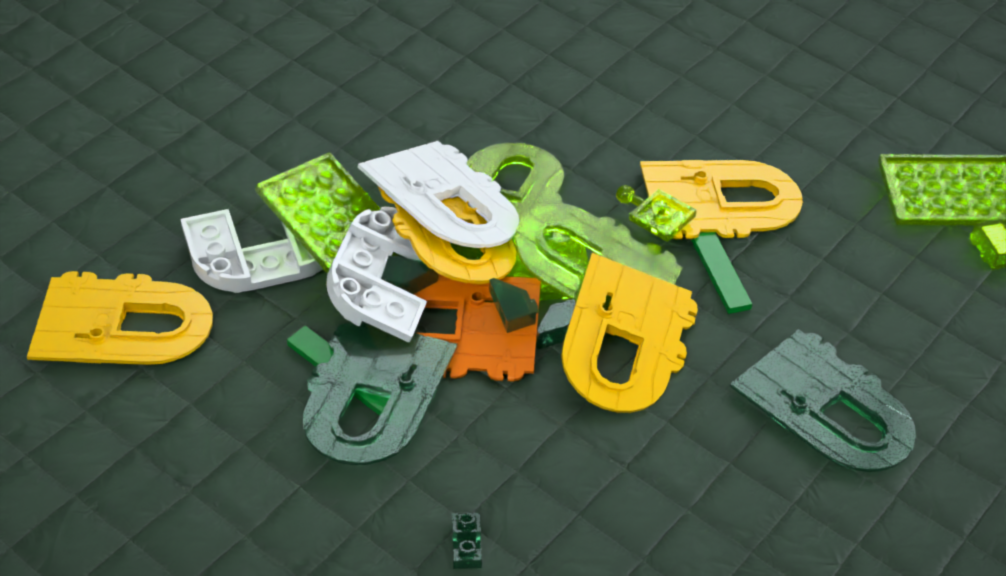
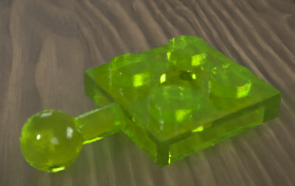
[616,185,697,242]

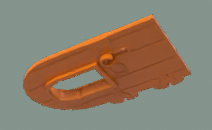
[367,273,541,382]

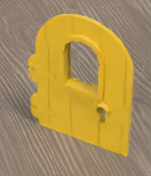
[640,160,803,239]
[377,185,517,284]
[561,253,698,413]
[27,271,213,365]

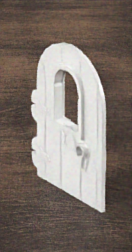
[358,141,519,248]

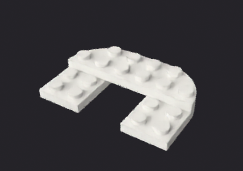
[181,189,337,293]
[327,207,451,343]

